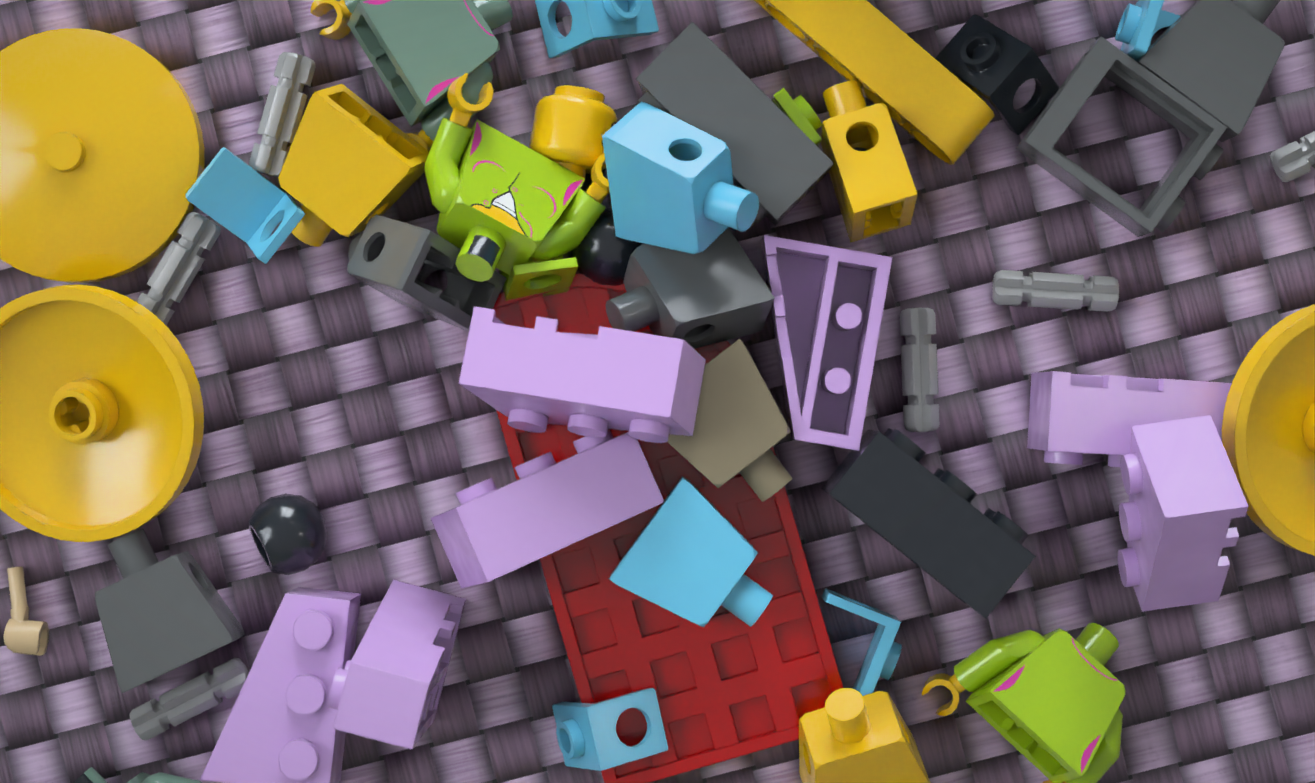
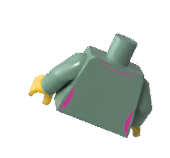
[310,0,513,152]

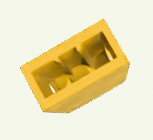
[821,80,918,243]
[278,84,429,247]
[799,688,930,783]

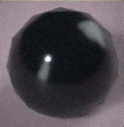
[571,208,644,286]
[249,493,328,575]

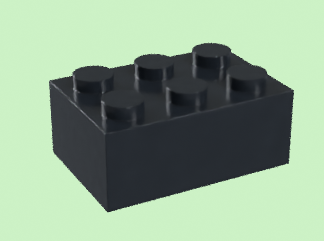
[821,428,1036,619]

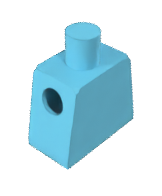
[602,101,759,254]
[609,476,773,627]

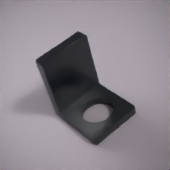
[935,14,1059,135]

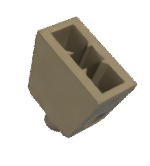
[667,339,793,502]

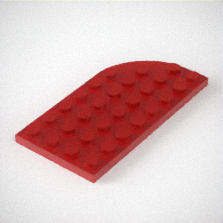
[493,274,843,783]

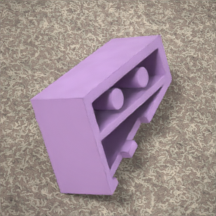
[761,235,893,451]
[458,306,706,443]
[1027,371,1232,467]
[1118,415,1249,612]
[431,429,664,589]
[327,580,466,749]
[200,587,361,783]

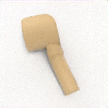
[3,567,49,656]

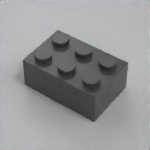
[636,22,833,226]

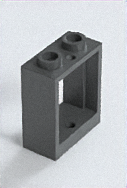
[1015,36,1228,237]

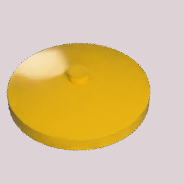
[0,28,204,283]
[0,285,204,542]
[1222,304,1315,556]

